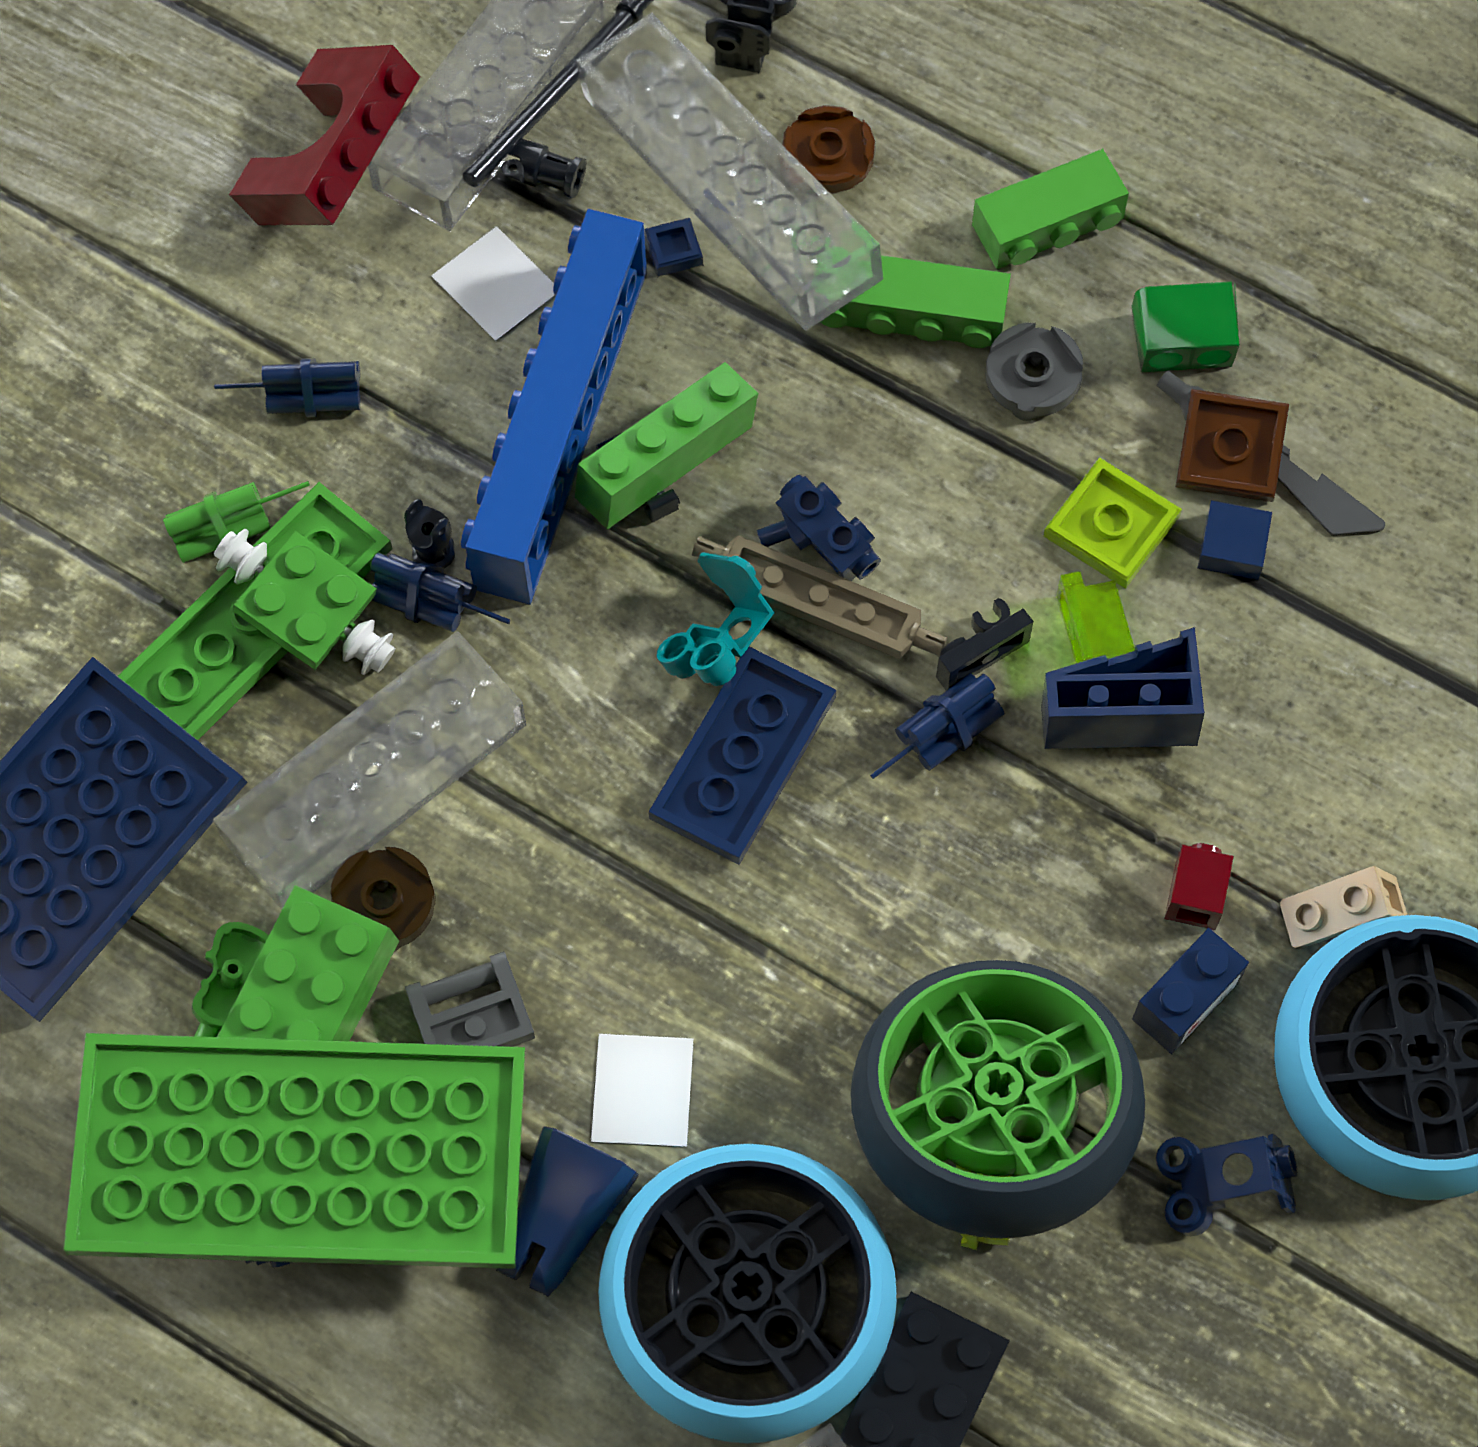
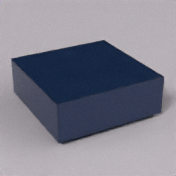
[644,217,703,277]

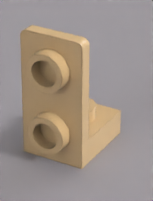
[1280,866,1407,949]

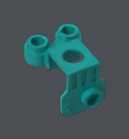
[657,552,774,686]

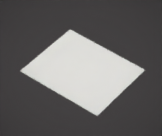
[431,226,556,341]
[591,1034,693,1147]

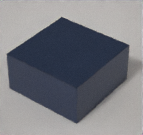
[1197,500,1273,580]

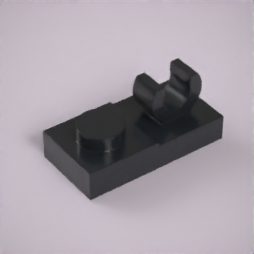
[936,598,1034,691]

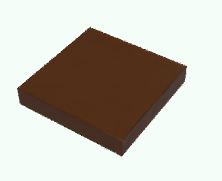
[1175,389,1289,502]

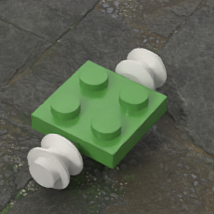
[214,529,395,675]

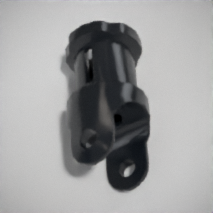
[501,139,586,198]
[404,499,455,569]

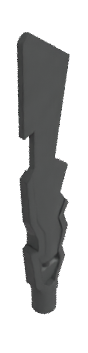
[1157,371,1385,536]

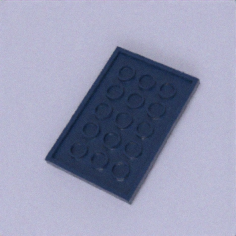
[0,657,248,1022]

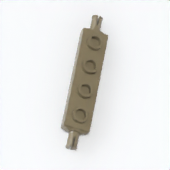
[692,535,948,660]

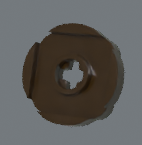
[330,847,436,952]

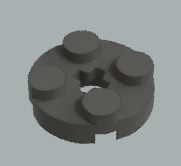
[985,323,1083,421]

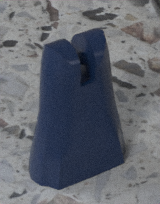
[496,1126,639,1297]

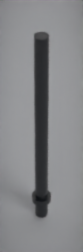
[463,0,654,187]

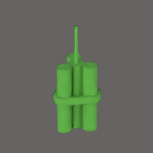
[163,481,310,563]

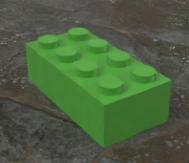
[217,885,399,1041]

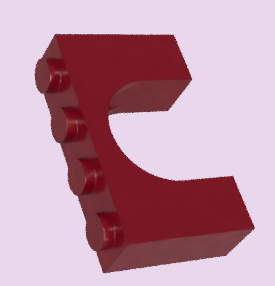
[229,45,421,225]

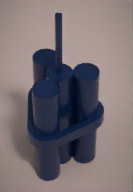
[214,358,360,417]
[371,553,511,632]
[870,673,1005,779]

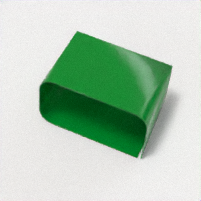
[1131,281,1239,373]

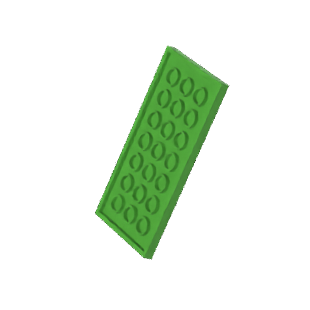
[64,1033,525,1269]

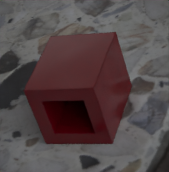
[1164,843,1234,931]

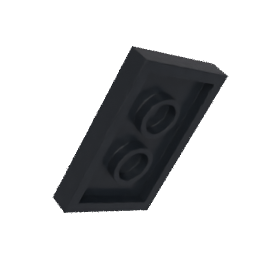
[838,1291,1010,1447]

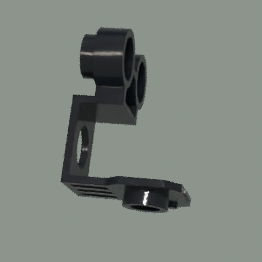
[705,0,797,74]

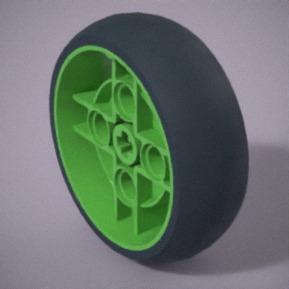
[851,960,1145,1239]

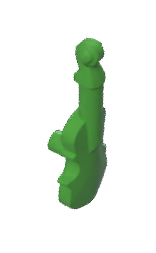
[192,922,269,1037]

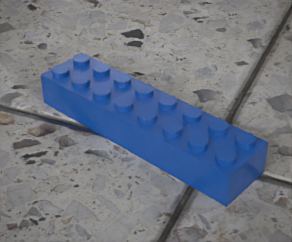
[461,209,647,605]

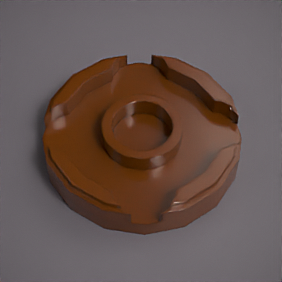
[782,105,875,194]

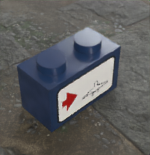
[1132,927,1249,1054]

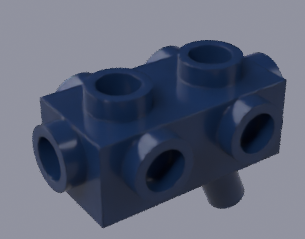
[757,474,881,581]

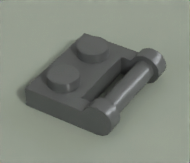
[405,951,535,1047]

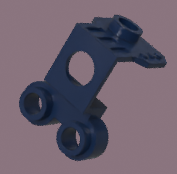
[1156,1134,1298,1236]

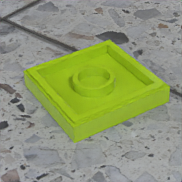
[1043,457,1182,589]

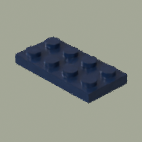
[649,646,837,865]

